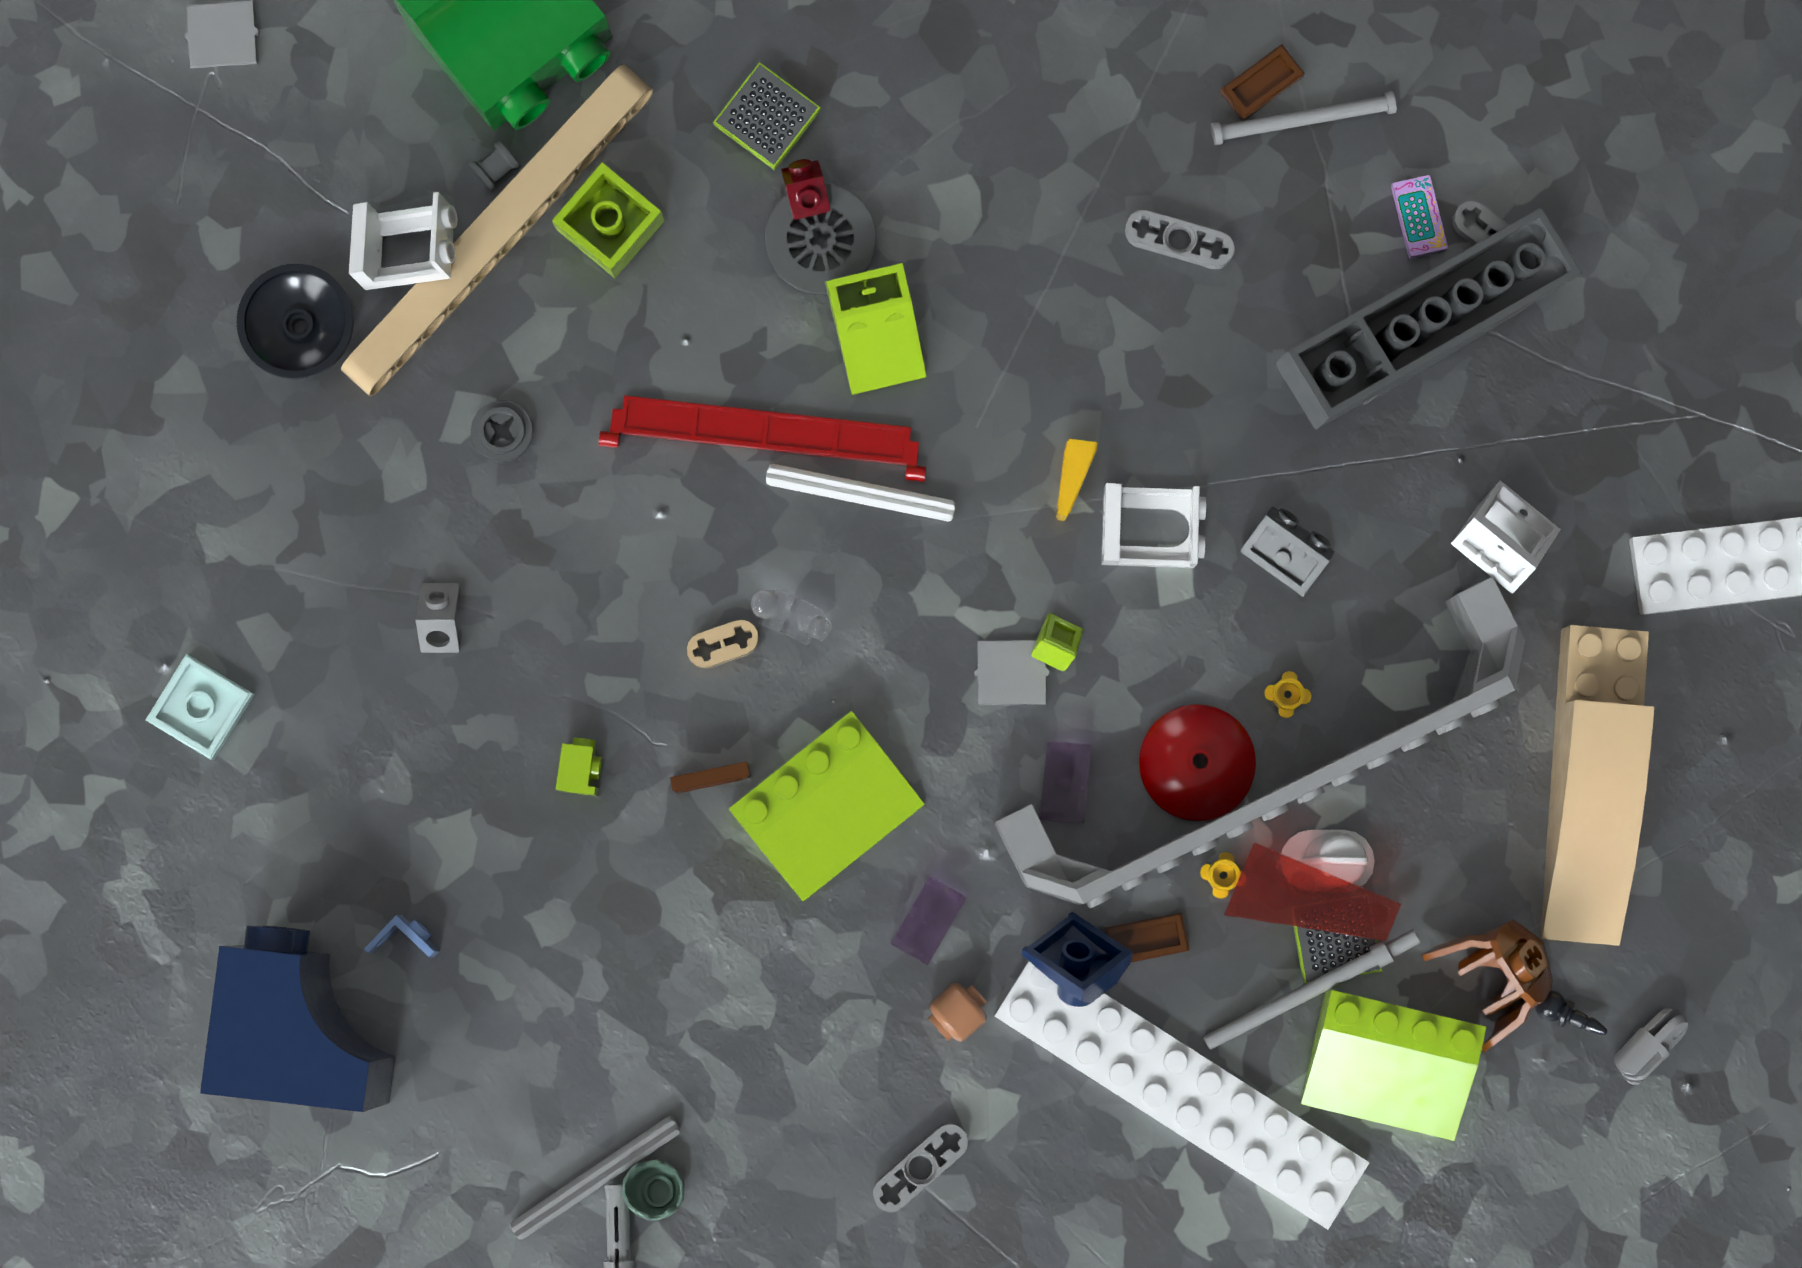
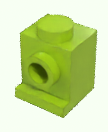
[556,737,602,796]

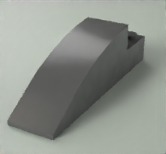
[1275,208,1582,430]

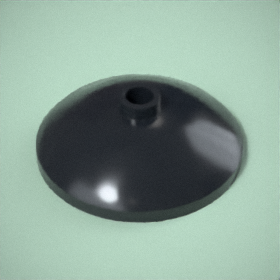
[237,264,354,380]

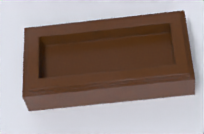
[1220,44,1305,121]
[670,761,751,794]
[1104,912,1190,962]

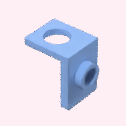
[364,915,440,957]

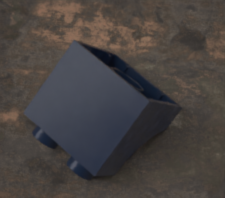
[200,925,395,1112]

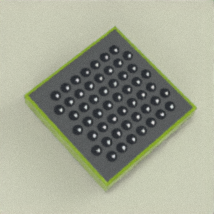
[713,62,821,171]
[1290,894,1382,984]

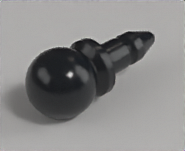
[1535,990,1607,1035]

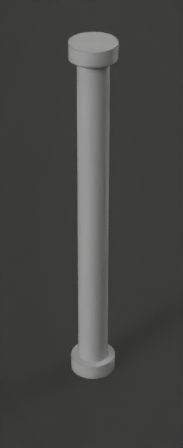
[1211,91,1397,145]

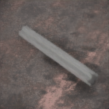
[510,1116,681,1240]

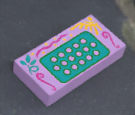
[1391,175,1448,259]

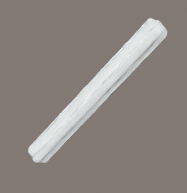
[766,464,955,522]

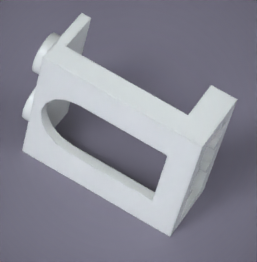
[349,192,457,290]
[1102,483,1206,568]

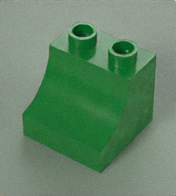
[393,0,612,131]

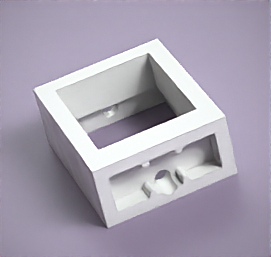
[1451,480,1561,594]

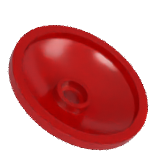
[1139,704,1256,821]

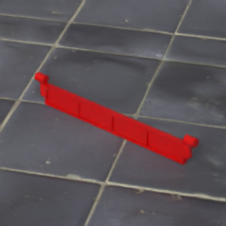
[599,395,926,482]

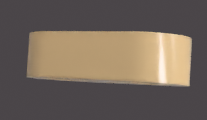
[687,620,759,669]

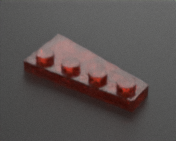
[1224,842,1402,941]

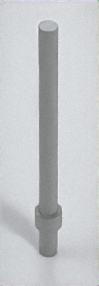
[1203,929,1421,1050]

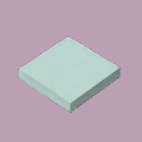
[146,654,255,761]

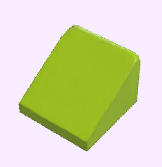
[1031,612,1083,671]

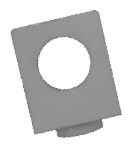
[415,583,460,653]

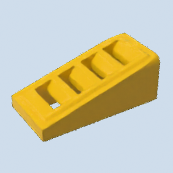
[1056,439,1098,521]

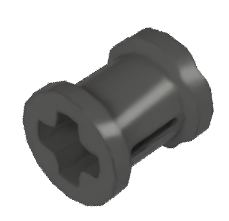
[469,140,520,191]

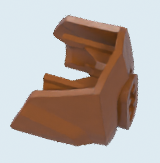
[1421,919,1553,1053]

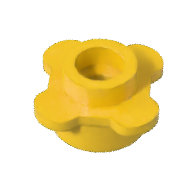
[1264,671,1311,718]
[1200,852,1247,899]

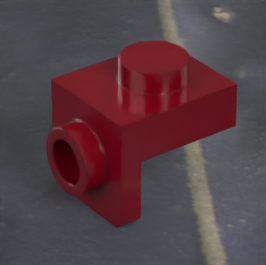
[781,159,830,220]

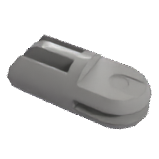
[1613,1008,1688,1085]

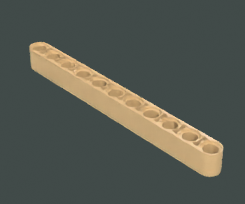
[341,64,653,396]

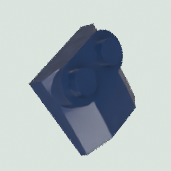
[1022,912,1133,1007]

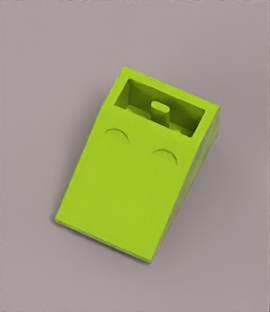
[825,263,927,395]

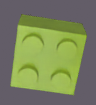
[552,162,665,279]

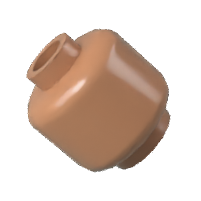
[928,983,987,1042]

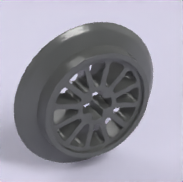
[765,184,876,294]

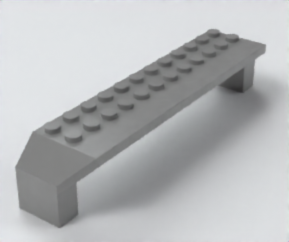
[994,577,1525,908]

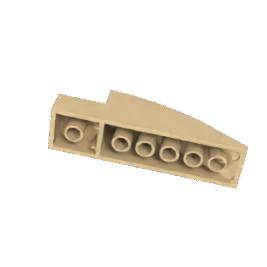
[1540,625,1654,946]

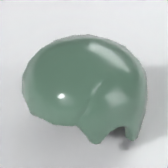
[622,1160,685,1220]

